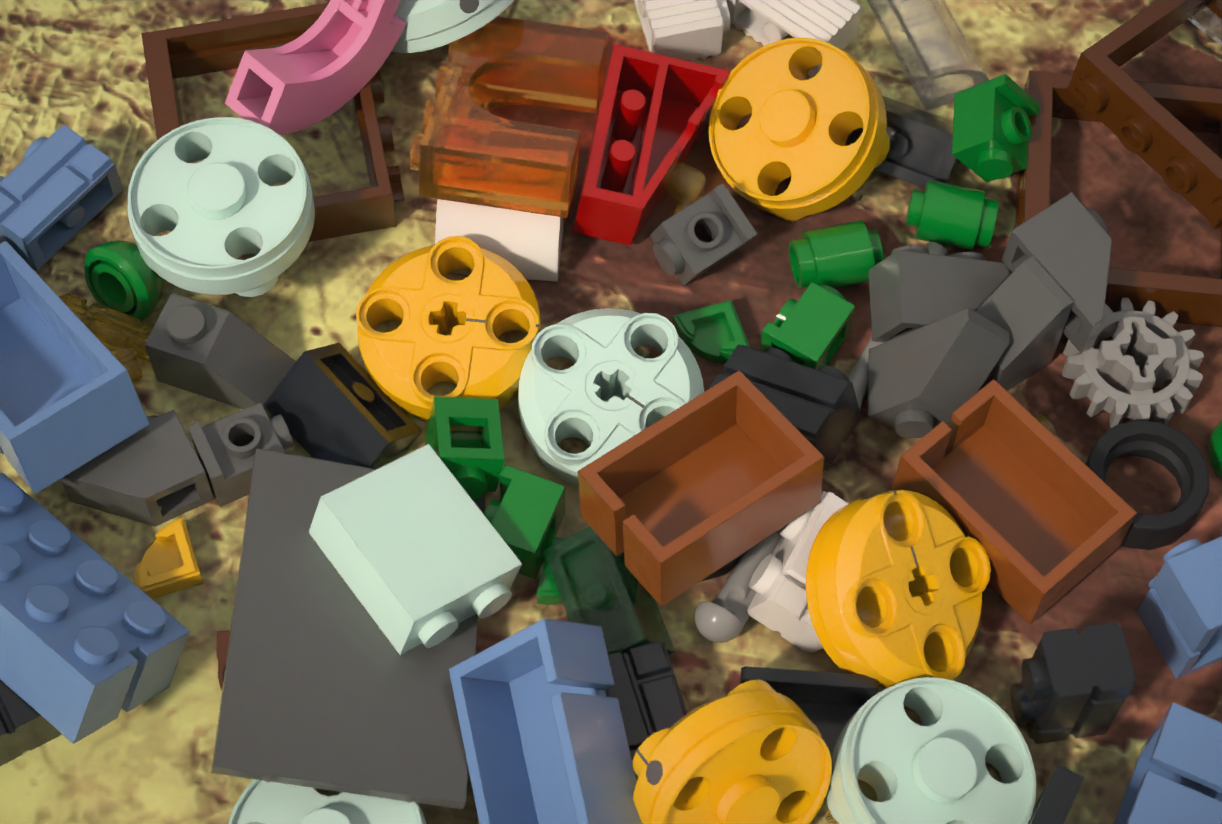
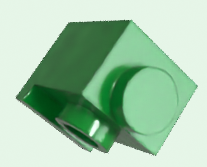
[952,74,1040,183]
[759,282,855,370]
[425,396,505,500]
[484,464,565,580]

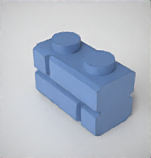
[0,124,123,271]

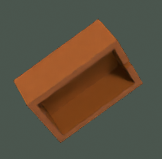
[578,370,824,607]
[892,379,1137,625]

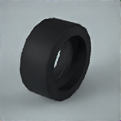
[1085,420,1209,550]

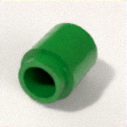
[905,180,999,251]
[788,220,883,289]

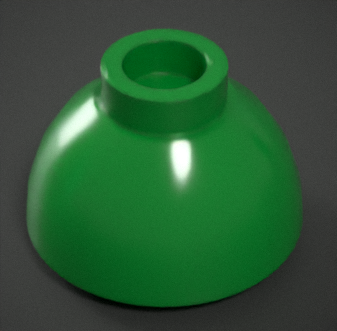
[84,240,164,323]

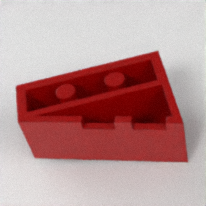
[572,44,731,246]

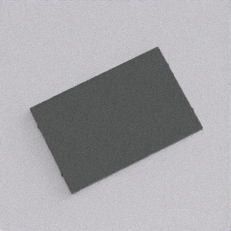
[211,448,486,810]

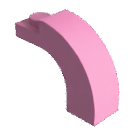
[225,0,407,135]

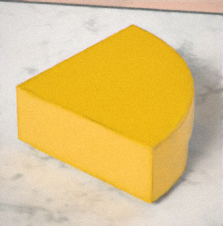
[134,517,204,599]

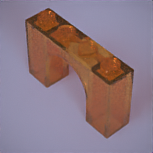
[410,16,609,218]

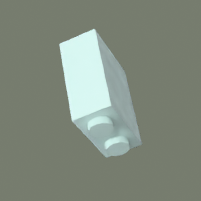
[309,444,522,655]

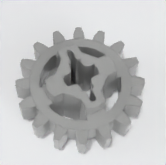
[1062,298,1204,428]

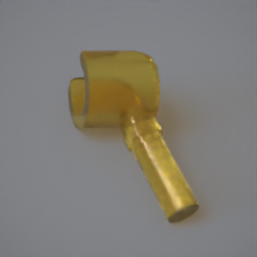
[665,162,706,215]

